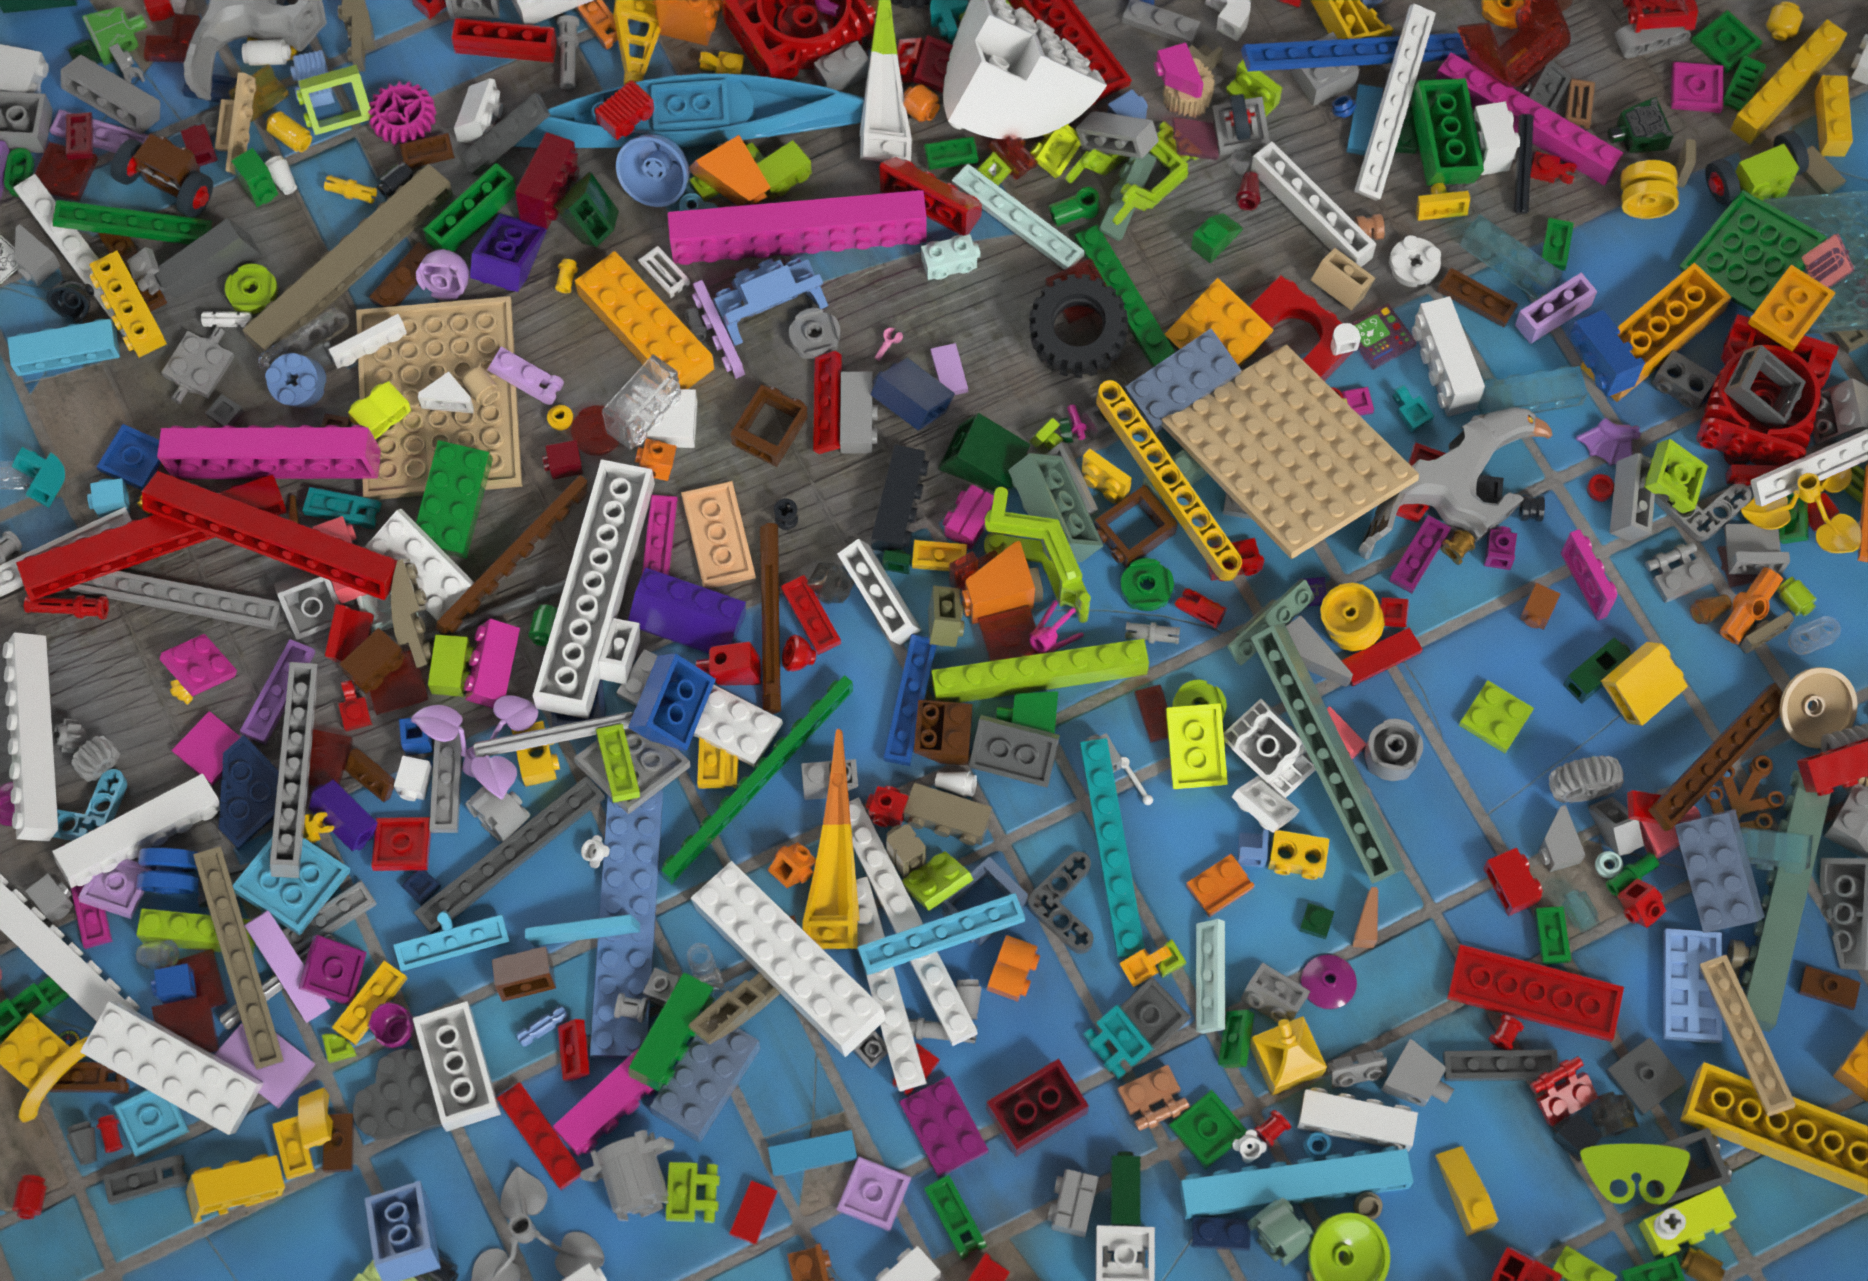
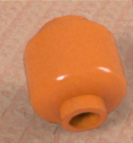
[903,84,940,122]

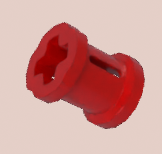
[1489,1014,1524,1050]
[1254,1109,1291,1148]

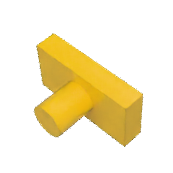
[1416,183,1470,221]

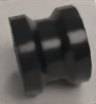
[1519,495,1545,522]

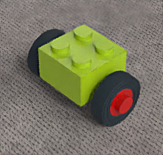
[1705,130,1809,205]

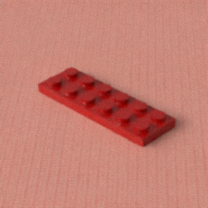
[1447,944,1624,1042]

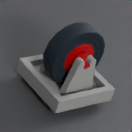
[1213,94,1270,155]

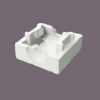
[1096,1226,1155,1281]

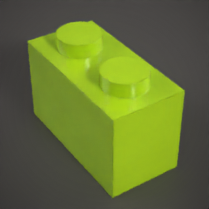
[757,140,812,201]
[428,635,474,697]

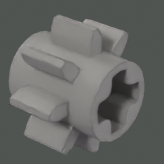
[52,719,86,753]

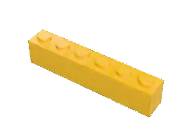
[1730,19,1847,145]

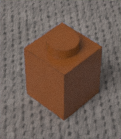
[1520,583,1561,630]

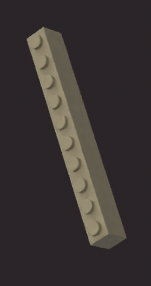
[242,164,453,360]

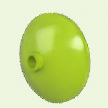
[1308,1213,1390,1281]

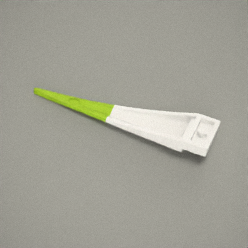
[859,0,912,162]

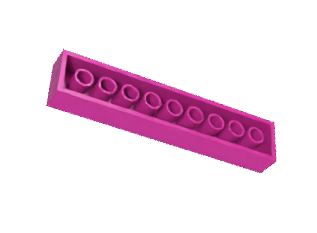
[668,190,926,265]

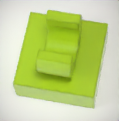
[1029,418,1063,450]

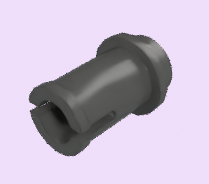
[683,308,708,342]

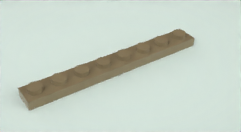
[193,846,284,1070]

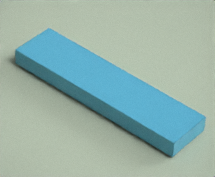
[525,914,640,946]

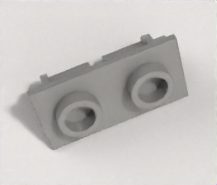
[1327,1050,1387,1089]

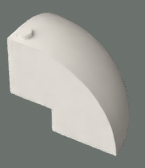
[943,0,1107,139]

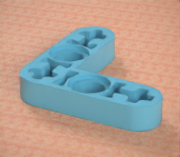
[53,769,128,841]

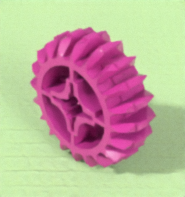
[368,81,436,146]

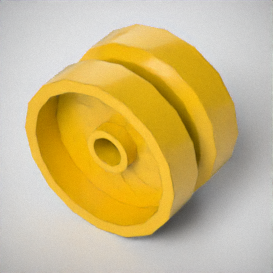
[1620,160,1679,219]
[1320,582,1385,651]

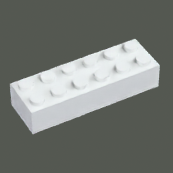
[80,1001,264,1135]

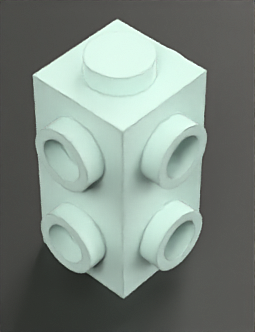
[921,234,981,280]

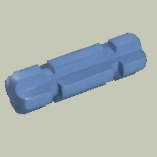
[516,1006,569,1047]

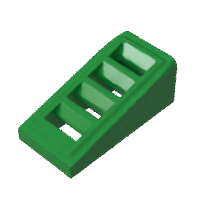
[1723,56,1767,111]

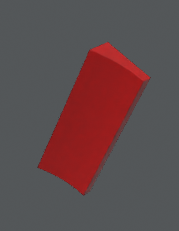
[1008,0,1132,109]

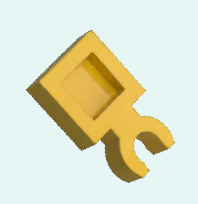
[303,812,334,843]

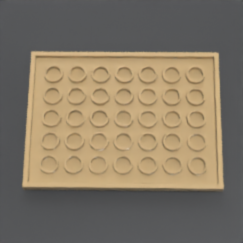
[356,296,522,500]
[1161,344,1419,559]

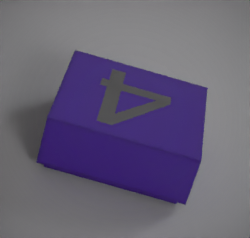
[1297,577,1327,606]

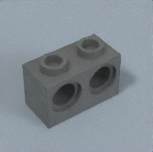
[1652,350,1717,411]

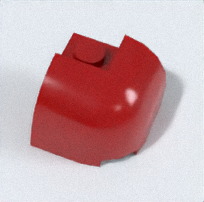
[1492,1246,1563,1281]

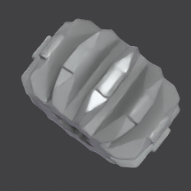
[71,736,120,782]

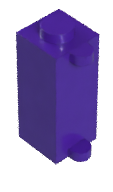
[309,779,377,852]

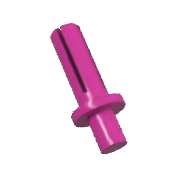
[1067,405,1087,440]

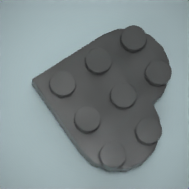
[353,1049,442,1140]

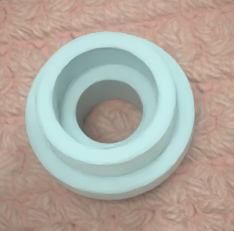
[1595,851,1623,879]

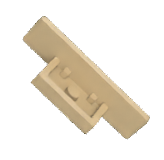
[215,72,256,176]

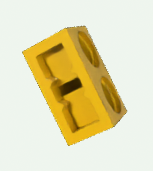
[1268,830,1330,880]

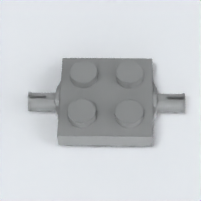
[161,327,234,404]

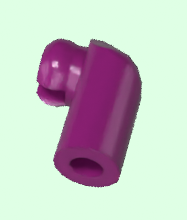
[814,0,842,18]

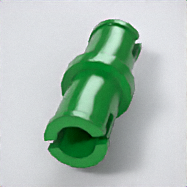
[1606,852,1659,896]

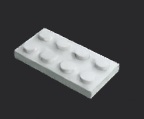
[365,509,474,621]

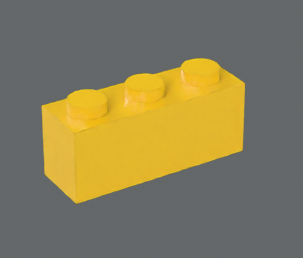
[1815,75,1853,157]

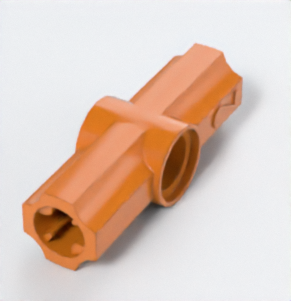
[1719,567,1783,645]

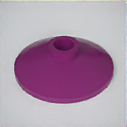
[1301,955,1357,1010]

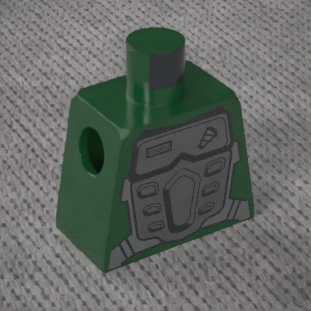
[1608,97,1674,154]

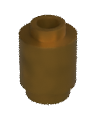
[1680,1247,1726,1281]

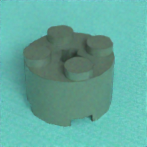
[1248,1197,1313,1268]

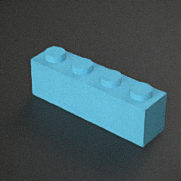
[8,319,120,376]

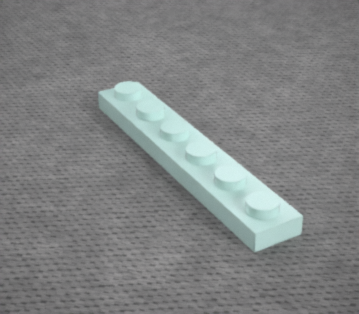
[952,164,1084,272]

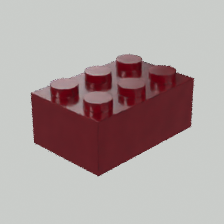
[515,132,580,229]
[986,1058,1089,1157]

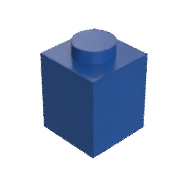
[399,718,433,756]

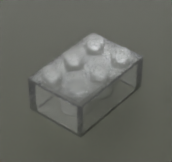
[602,354,681,450]

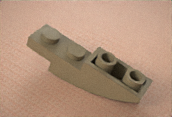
[338,0,375,71]
[391,559,433,668]

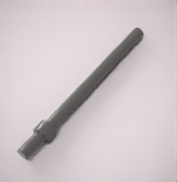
[424,580,566,643]

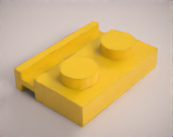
[697,737,739,788]

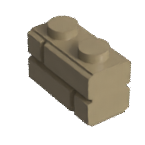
[886,824,926,879]

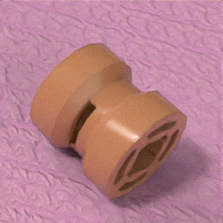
[1354,214,1385,240]

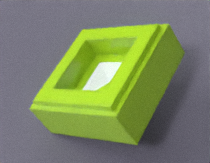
[977,152,1013,186]

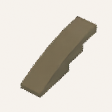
[689,972,781,1045]

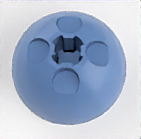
[616,134,689,207]

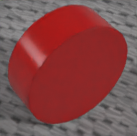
[1587,474,1614,502]

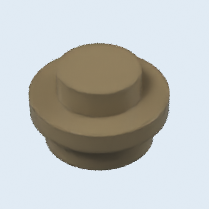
[1353,1191,1383,1220]

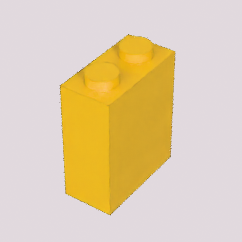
[1601,642,1688,726]

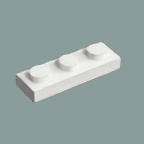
[328,314,407,369]

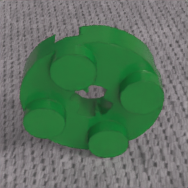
[1120,558,1174,611]

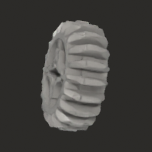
[1549,755,1624,804]

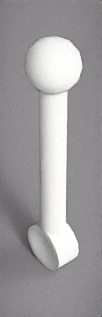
[1121,757,1153,805]

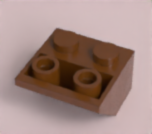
[914,700,972,766]

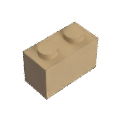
[1311,248,1375,310]

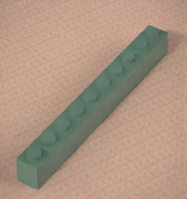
[1251,624,1406,884]
[1741,770,1831,1032]

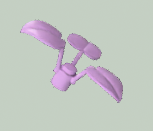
[411,695,538,799]

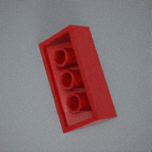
[879,156,982,236]

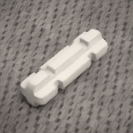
[201,311,253,327]

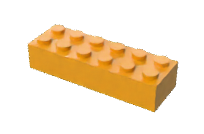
[575,251,714,389]
[1580,263,1732,402]

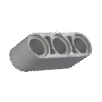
[1614,24,1691,58]

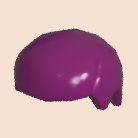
[369,1002,414,1048]

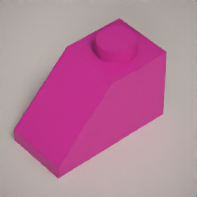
[1154,42,1204,98]

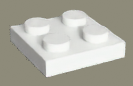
[1232,775,1300,833]

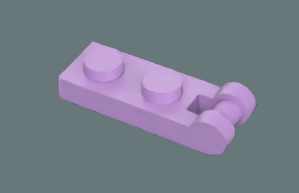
[488,347,564,405]

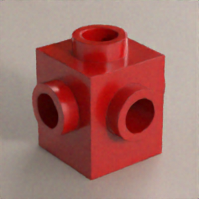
[866,786,909,827]
[1617,878,1667,928]

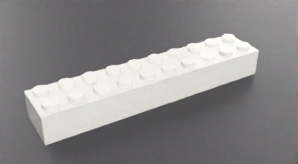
[533,460,655,719]

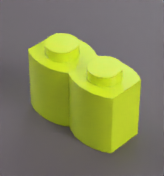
[348,381,411,439]

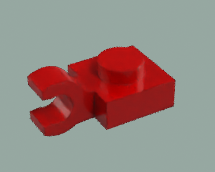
[897,38,924,83]
[338,680,372,732]

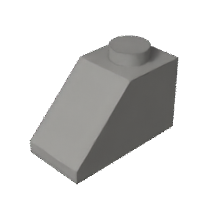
[14,224,61,286]
[1588,797,1644,856]
[1539,805,1585,872]

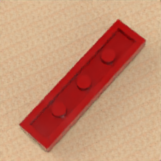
[813,351,842,454]
[497,1082,582,1191]

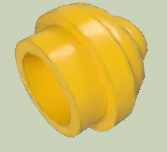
[169,680,193,704]

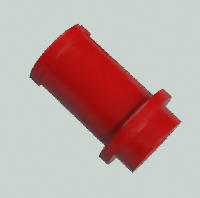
[96,1115,123,1153]

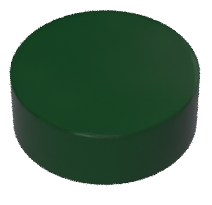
[1058,417,1073,444]

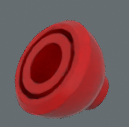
[782,634,816,672]

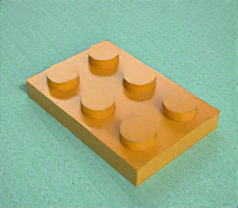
[1748,265,1836,351]

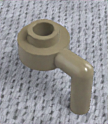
[1727,939,1749,981]

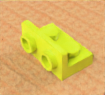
[1027,124,1081,178]

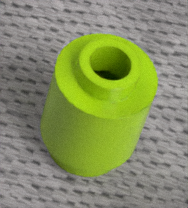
[1776,577,1817,616]

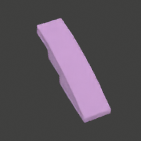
[244,910,331,1023]

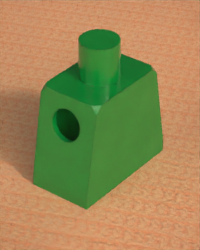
[996,691,1058,734]

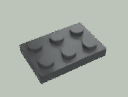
[969,715,1060,788]

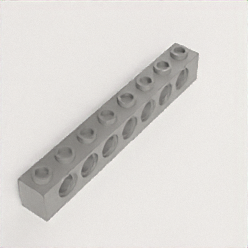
[270,662,318,878]

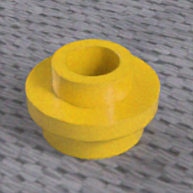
[547,405,573,431]

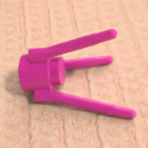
[1029,600,1084,654]

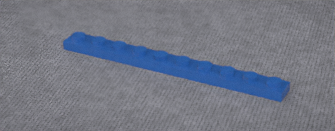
[1241,33,1476,72]

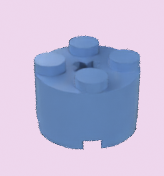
[265,353,326,407]

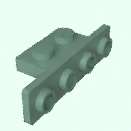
[1099,153,1156,241]
[1228,579,1315,665]

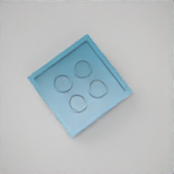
[233,836,350,936]

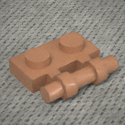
[1117,1064,1189,1131]

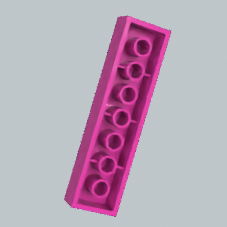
[157,425,381,479]

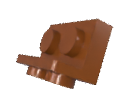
[787,1243,835,1281]

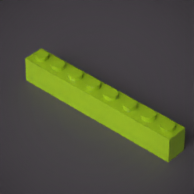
[932,639,1149,703]

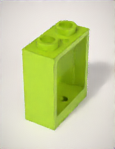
[296,64,373,135]

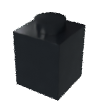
[1553,1113,1603,1162]

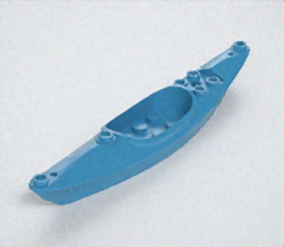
[514,74,864,148]

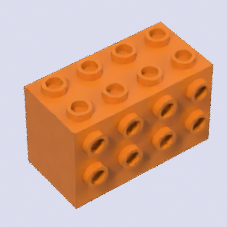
[653,0,722,46]

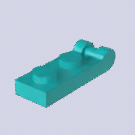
[302,487,382,529]

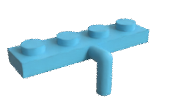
[394,910,510,972]

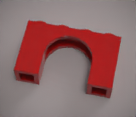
[1249,275,1354,382]

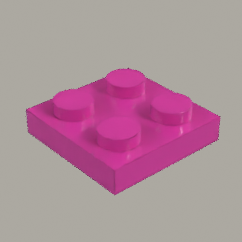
[159,634,237,697]

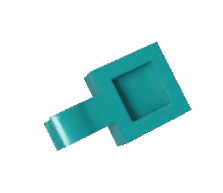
[1392,385,1435,432]

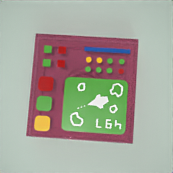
[1351,303,1417,370]

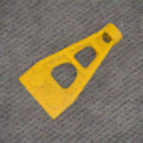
[613,0,661,85]

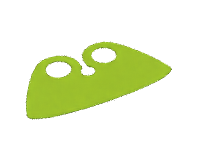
[1580,1144,1690,1205]

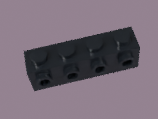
[871,445,930,552]

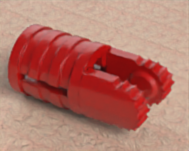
[1174,588,1227,629]

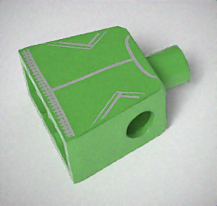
[82,7,147,66]

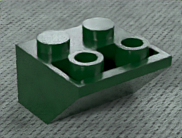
[554,172,619,247]

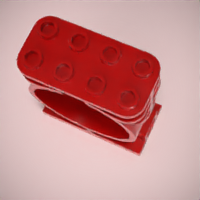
[722,0,876,80]
[1696,314,1839,466]

